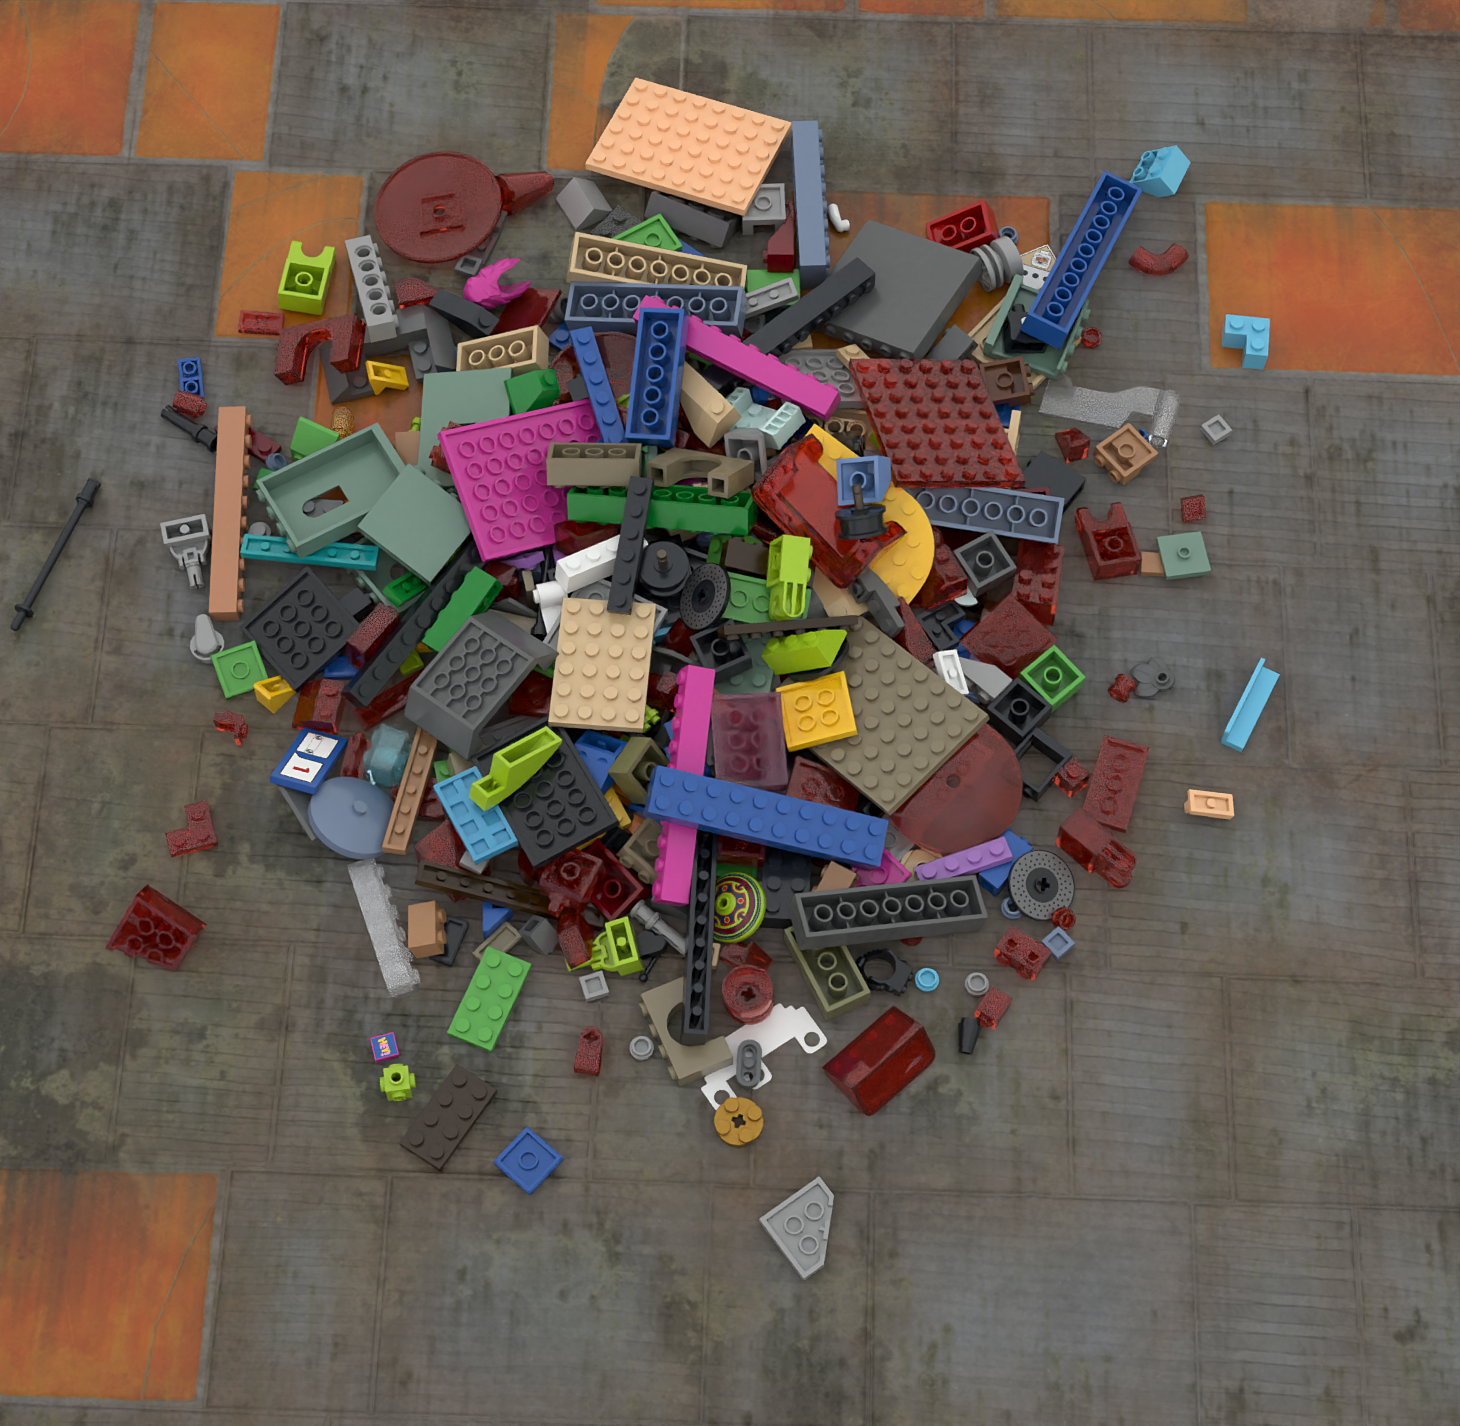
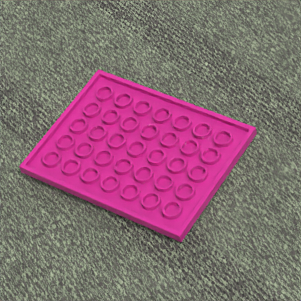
[437,398,621,562]

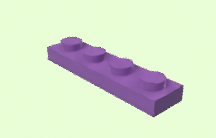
[914,836,1013,881]

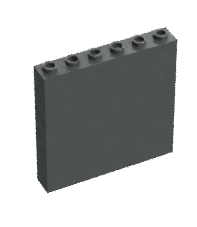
[816,219,983,367]

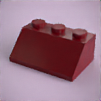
[566,838,652,921]

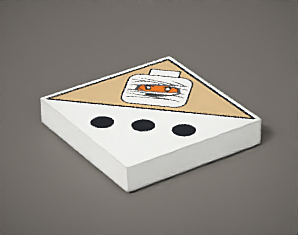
[1020,244,1056,290]

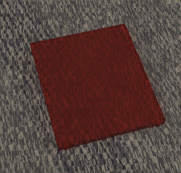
[489,288,562,336]

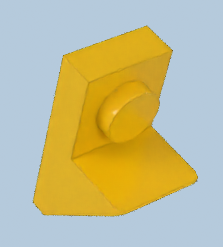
[365,360,409,396]

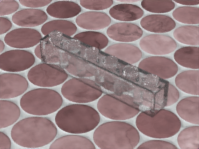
[347,858,421,1001]

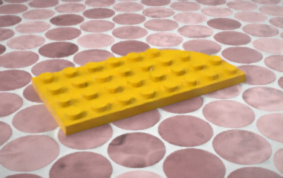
[759,423,934,608]

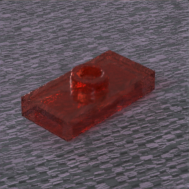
[238,310,285,336]

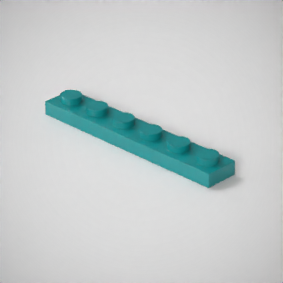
[240,534,380,571]

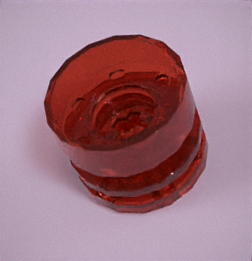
[722,964,775,1025]

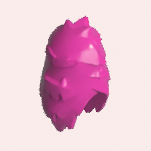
[463,258,531,310]

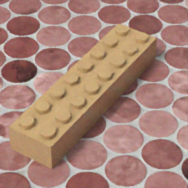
[566,232,747,288]

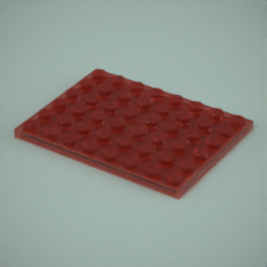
[848,358,1026,488]

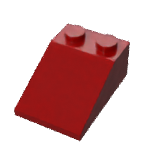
[925,199,999,254]

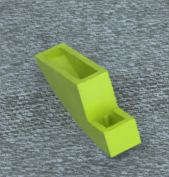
[469,726,562,811]

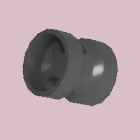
[545,297,568,325]

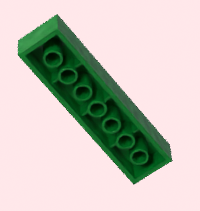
[567,485,758,537]

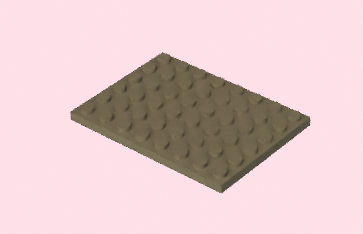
[768,615,989,816]

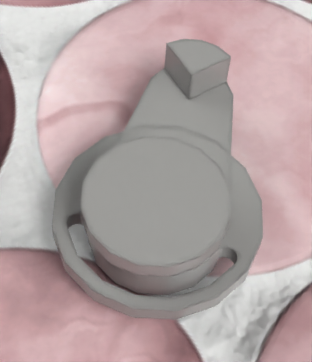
[190,614,225,664]

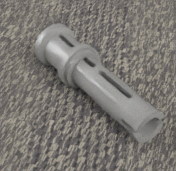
[629,899,686,957]

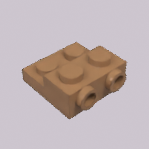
[1093,423,1158,486]

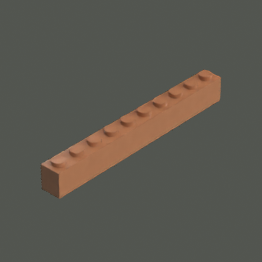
[209,406,253,622]

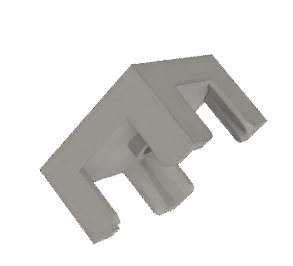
[742,183,786,235]

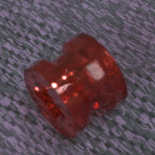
[1107,674,1137,703]

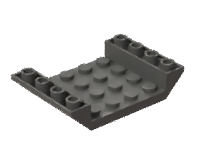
[404,610,559,761]

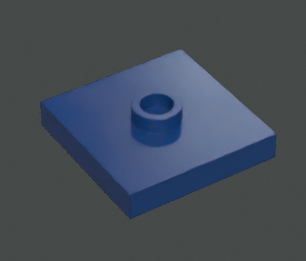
[493,1126,564,1196]

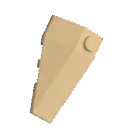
[810,538,870,629]

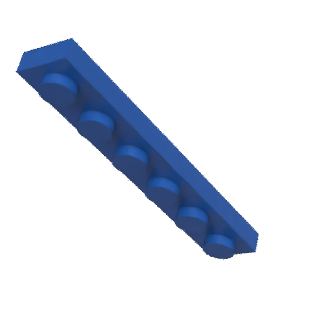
[569,326,628,443]

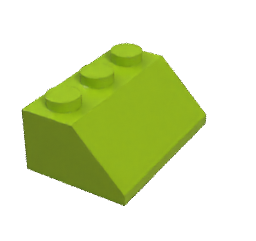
[761,630,847,675]

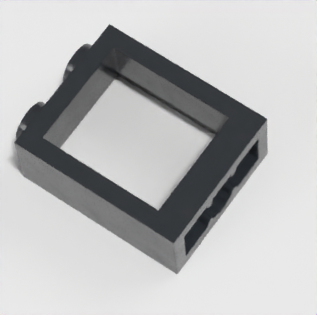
[1000,726,1073,802]

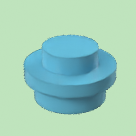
[915,968,939,992]

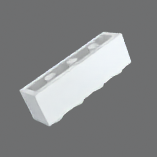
[555,535,649,594]

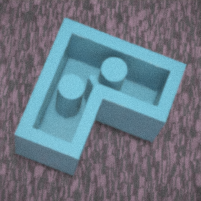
[1221,314,1270,370]

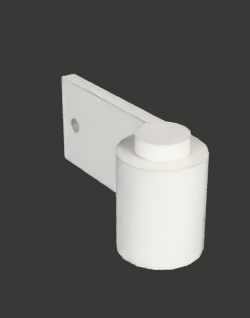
[532,580,568,634]

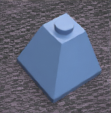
[836,455,891,506]

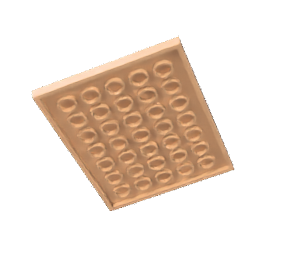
[585,78,792,216]

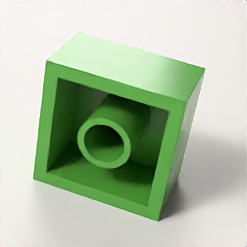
[1019,645,1086,713]

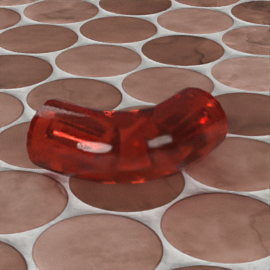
[1128,243,1189,276]

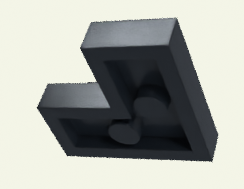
[914,598,966,652]

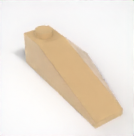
[680,360,742,449]

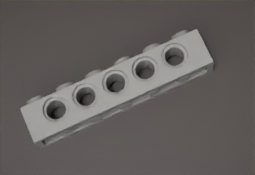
[345,235,399,343]

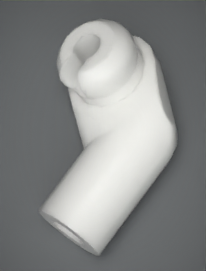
[827,204,850,233]

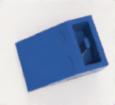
[574,729,628,795]

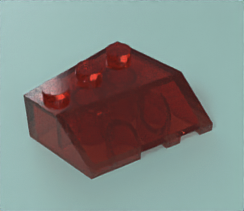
[105,884,207,971]

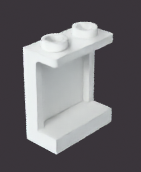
[925,650,969,696]

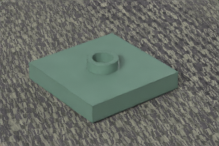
[1156,531,1211,580]

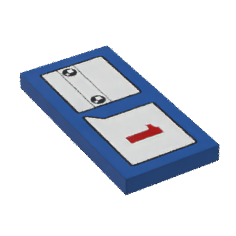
[270,727,348,795]

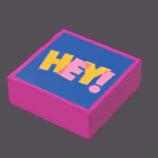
[370,1032,400,1063]

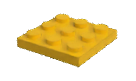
[776,671,858,752]

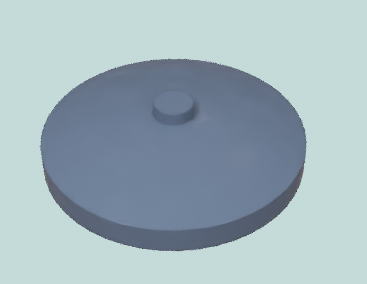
[307,777,394,859]

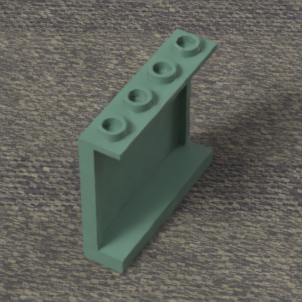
[983,274,1091,381]
[357,463,472,586]

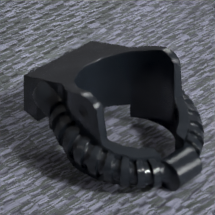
[855,948,914,997]

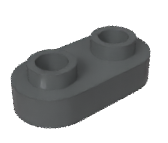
[736,1040,762,1089]

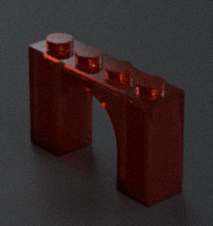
[273,313,366,385]

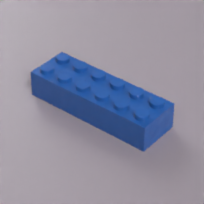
[625,307,689,448]

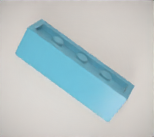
[1220,657,1280,753]

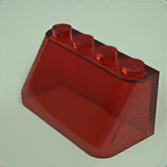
[822,1005,936,1116]

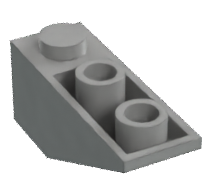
[959,657,1012,705]

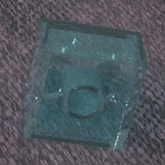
[362,723,411,791]

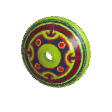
[713,872,766,943]

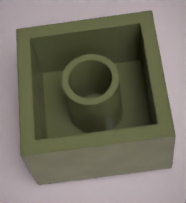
[607,737,670,804]

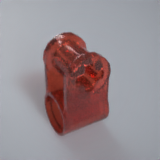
[574,1026,603,1076]

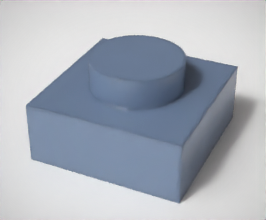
[1041,926,1075,961]

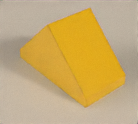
[253,675,296,714]

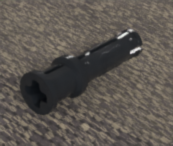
[161,405,217,453]

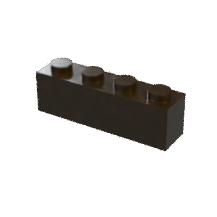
[719,537,817,589]

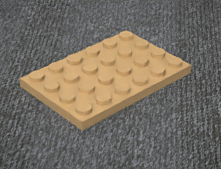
[548,597,656,733]

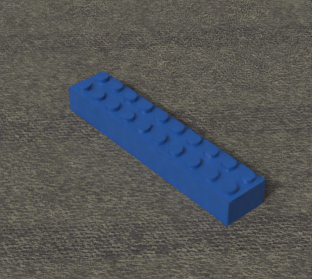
[1020,170,1143,350]
[643,765,889,871]

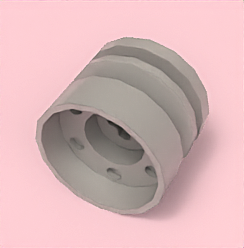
[970,236,1024,292]

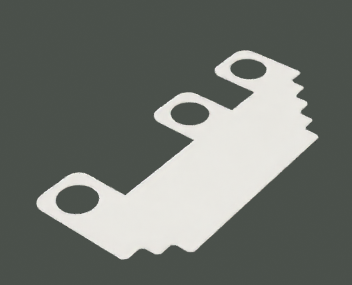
[701,1003,827,1111]

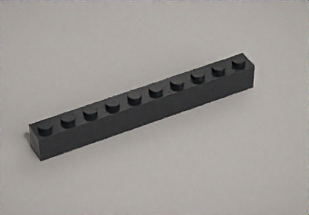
[700,257,875,398]
[340,534,486,708]
[680,829,718,1045]

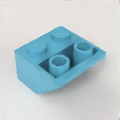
[1130,145,1191,198]

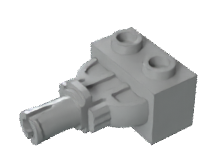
[160,514,212,589]

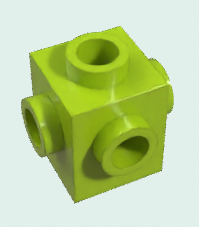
[380,1064,416,1101]

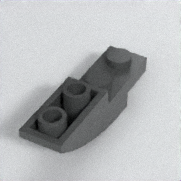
[835,553,906,639]

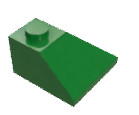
[504,369,560,415]

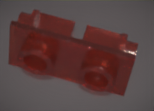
[339,732,373,779]

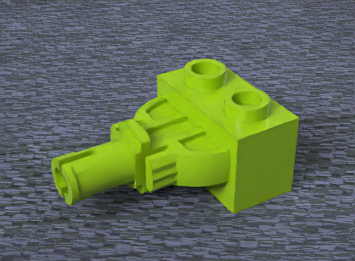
[565,916,644,976]

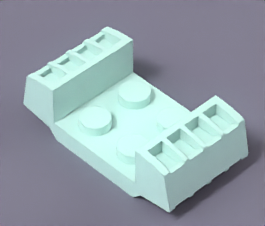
[726,387,806,450]

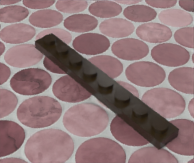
[415,859,605,932]

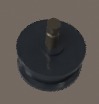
[835,484,889,540]
[639,541,690,597]

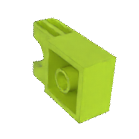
[278,240,336,316]
[766,534,813,621]

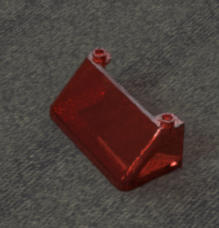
[751,433,908,589]

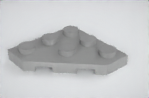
[759,1176,834,1281]

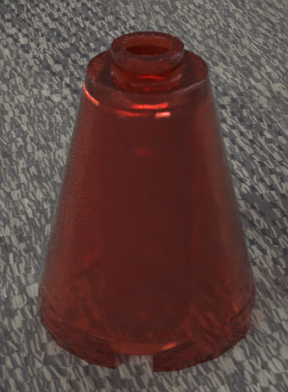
[492,171,554,216]

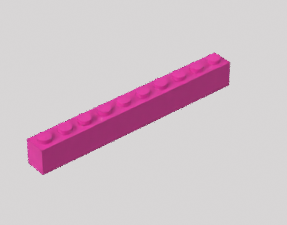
[632,295,841,422]
[652,665,715,907]

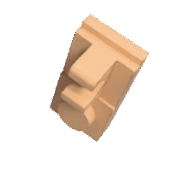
[1184,789,1234,819]

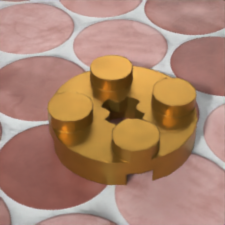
[714,1097,763,1148]

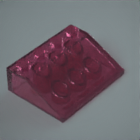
[711,692,788,791]

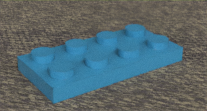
[433,766,519,865]

